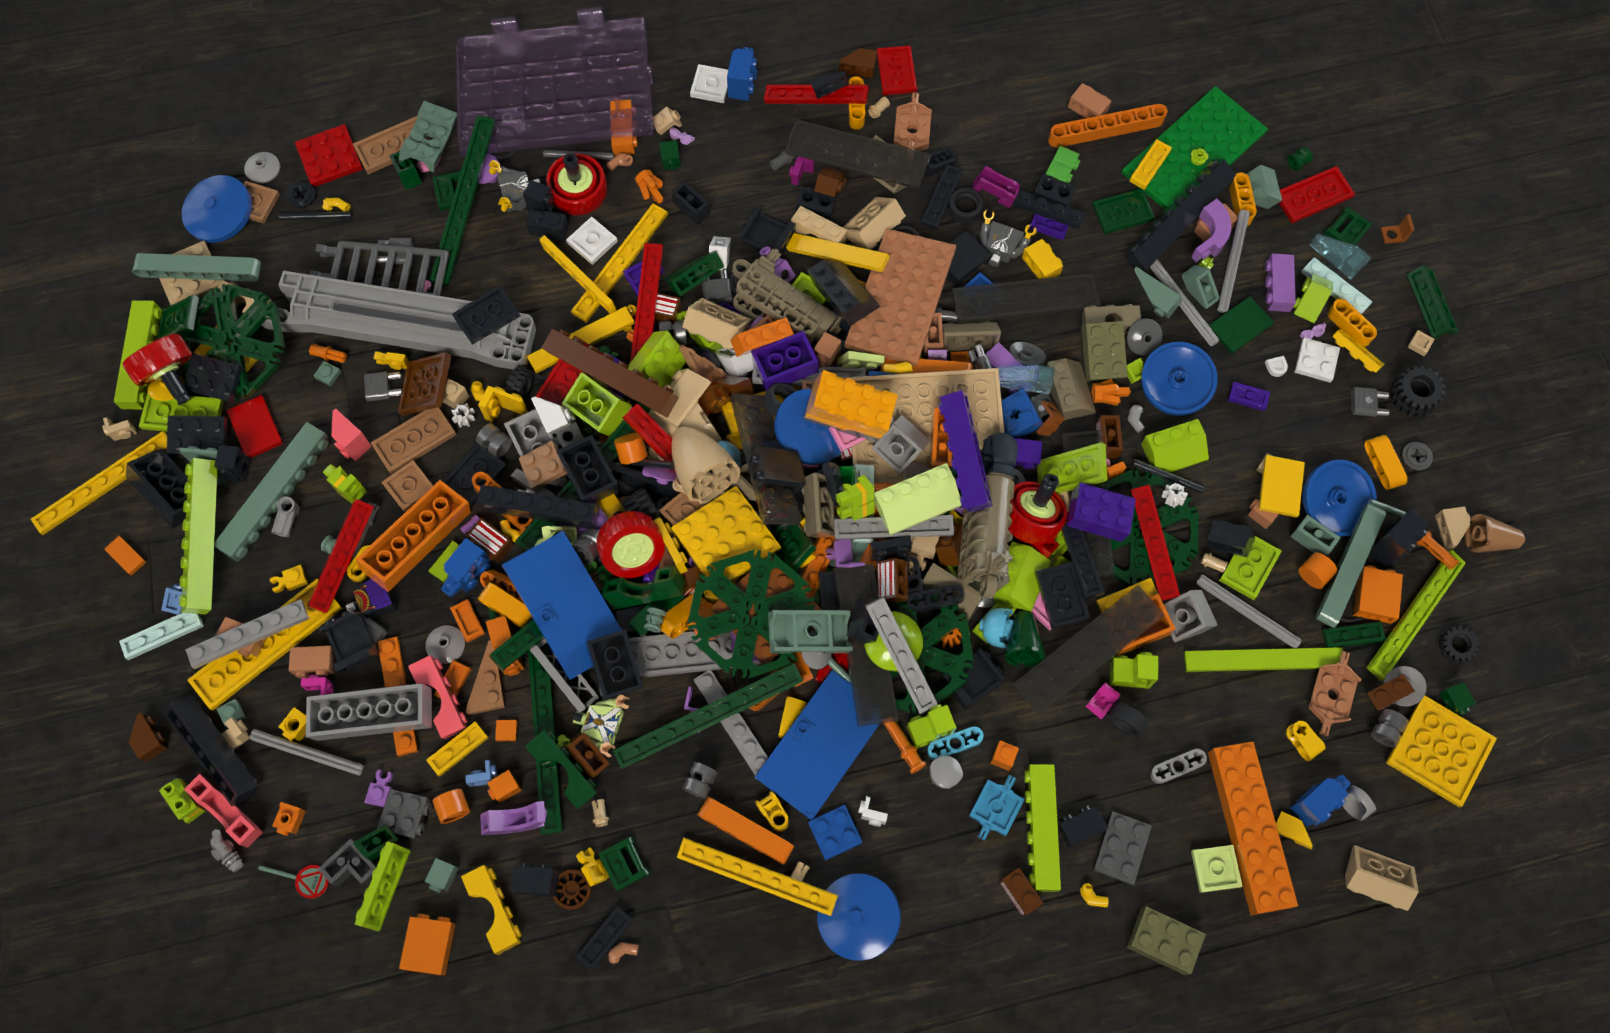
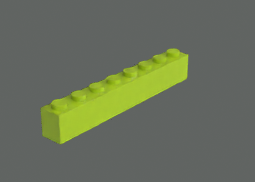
[179,458,217,615]

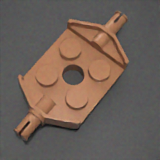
[894,93,932,162]
[1309,651,1361,736]

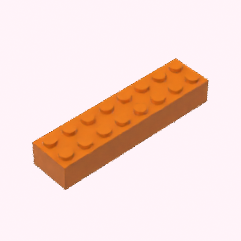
[1208,742,1298,916]

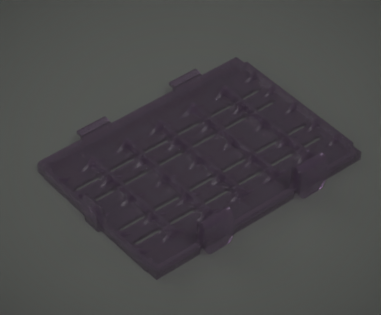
[456,6,654,156]

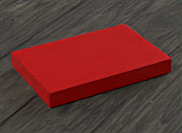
[877,45,917,95]
[226,395,283,459]

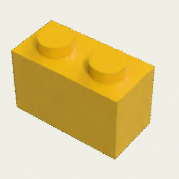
[1022,239,1063,285]

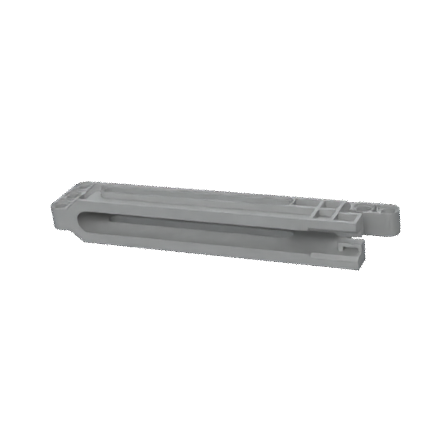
[262,271,536,370]

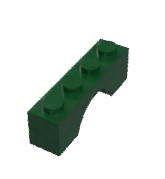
[602,565,685,610]
[525,730,597,809]

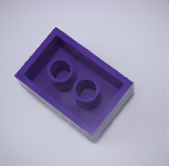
[751,331,819,392]
[1066,482,1136,542]

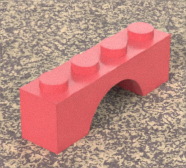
[408,655,468,739]
[184,774,263,848]

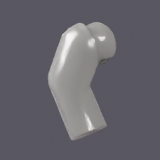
[1128,405,1145,433]

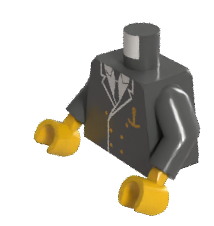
[489,160,540,212]
[980,210,1037,267]

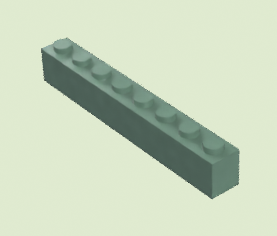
[214,422,330,562]

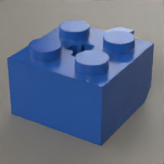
[727,47,757,101]
[1001,389,1044,439]
[441,538,492,598]
[1290,775,1351,827]

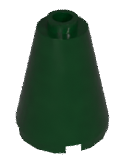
[1005,610,1045,667]

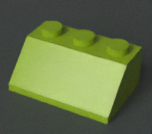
[1141,419,1209,473]
[994,542,1051,612]

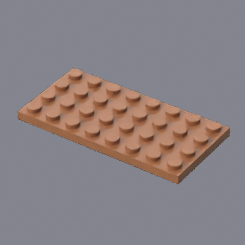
[845,228,956,366]

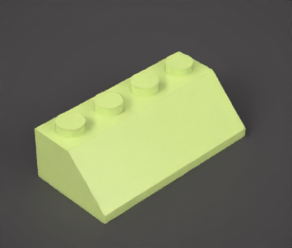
[874,463,961,535]

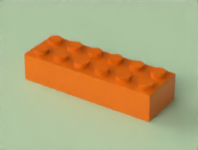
[356,480,471,592]

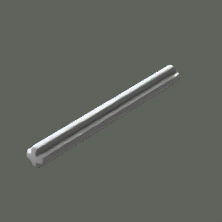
[1217,210,1250,313]
[1150,259,1219,346]
[1196,575,1301,649]
[250,729,364,776]

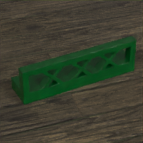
[1407,265,1459,339]

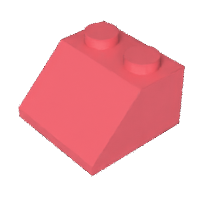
[331,409,372,462]

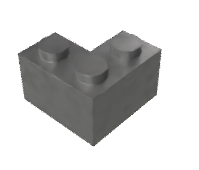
[318,839,377,887]

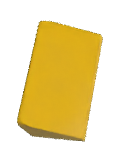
[779,696,807,738]

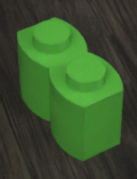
[1046,146,1080,184]

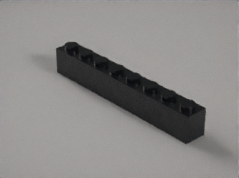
[1124,159,1236,271]

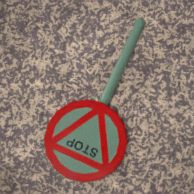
[258,865,329,899]

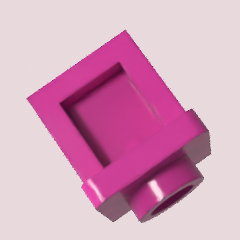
[301,675,334,695]
[1085,683,1120,719]

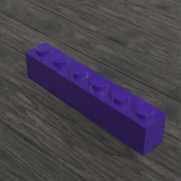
[939,390,993,513]

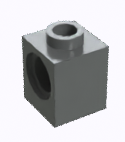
[554,422,583,448]

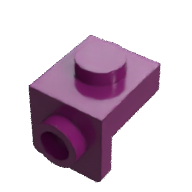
[789,156,814,185]

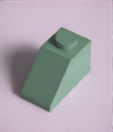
[1182,265,1220,309]

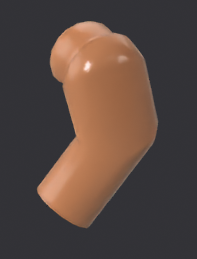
[607,154,633,170]
[608,942,639,964]

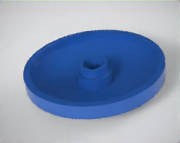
[182,175,252,243]
[1141,342,1218,416]
[774,389,841,465]
[1303,460,1377,537]
[817,874,901,961]

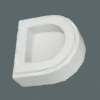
[1265,356,1288,377]

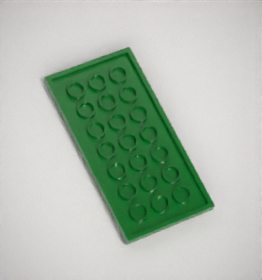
[1122,86,1268,209]

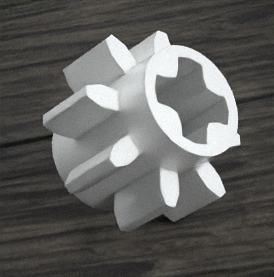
[452,403,476,428]
[1162,483,1188,508]

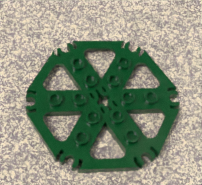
[182,284,285,402]
[1083,469,1199,586]
[687,550,815,679]
[852,587,974,714]

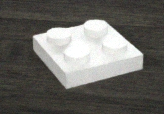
[690,64,728,103]
[566,217,618,265]
[1294,338,1340,383]

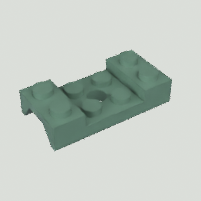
[399,101,458,172]
[768,610,853,654]

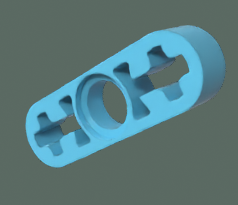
[927,727,983,760]

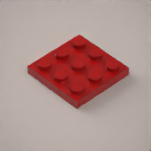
[295,124,363,188]

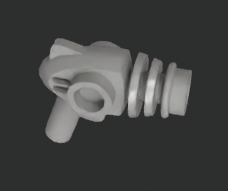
[210,830,244,873]

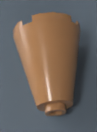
[1465,514,1525,553]

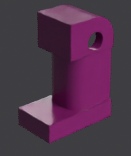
[971,166,1020,208]

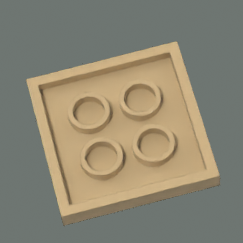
[159,241,221,305]

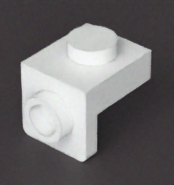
[859,796,888,827]

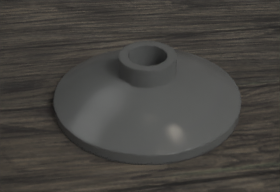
[1126,318,1162,355]
[1009,342,1046,366]

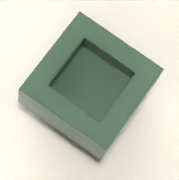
[314,361,341,387]
[217,699,246,727]

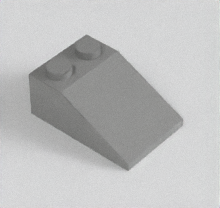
[504,408,560,457]

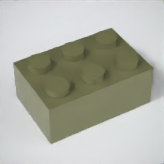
[1081,321,1127,382]
[1126,906,1206,975]

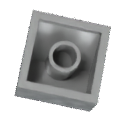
[872,415,930,474]
[1164,590,1218,642]

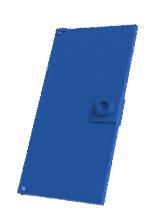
[502,531,621,680]
[754,670,888,820]

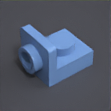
[161,583,182,615]
[465,760,497,787]

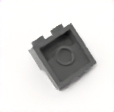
[377,789,432,840]

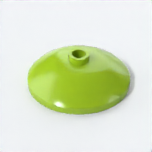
[864,611,923,671]

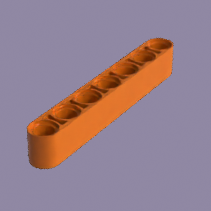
[1048,104,1168,148]

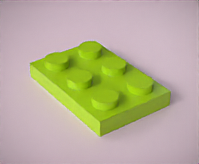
[1219,536,1281,600]

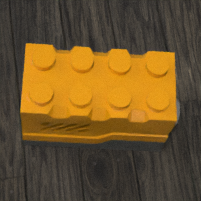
[803,370,898,443]

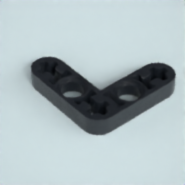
[903,556,965,612]

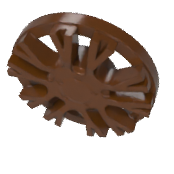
[553,870,591,910]

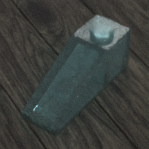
[1310,234,1371,279]
[996,365,1055,394]

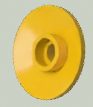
[147,375,185,401]

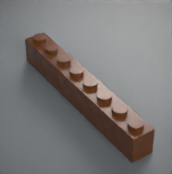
[541,329,679,418]

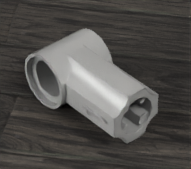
[271,497,300,537]

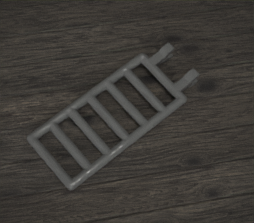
[309,241,449,296]

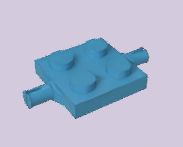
[969,775,1024,841]

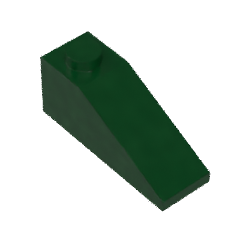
[664,251,724,297]

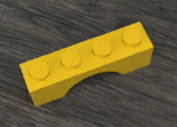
[461,865,522,955]

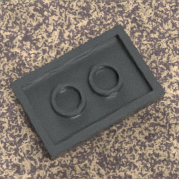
[1093,811,1152,885]

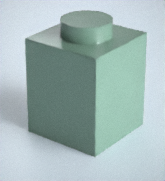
[425,858,459,893]

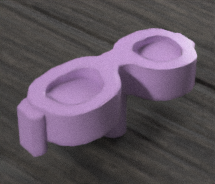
[669,127,695,145]
[1300,323,1326,339]

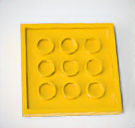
[671,486,781,582]
[1386,695,1497,807]

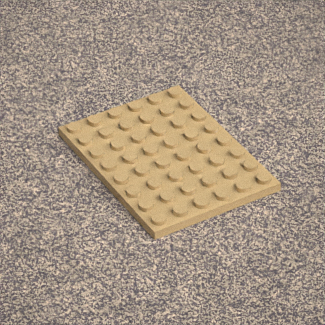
[847,368,1004,483]

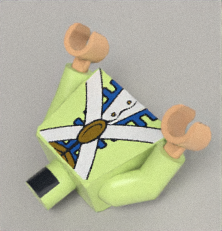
[573,695,630,757]

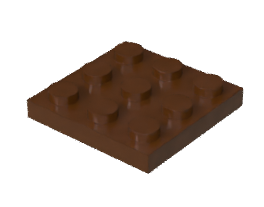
[398,352,451,416]

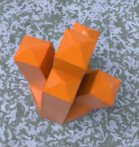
[635,170,663,204]
[1091,379,1131,406]

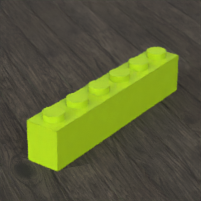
[114,301,162,410]
[1024,765,1061,892]

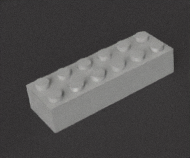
[306,684,432,741]

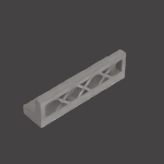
[530,639,599,713]

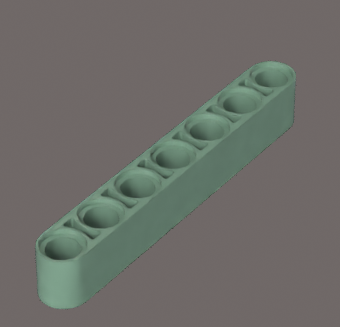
[132,253,261,282]
[1315,503,1386,628]

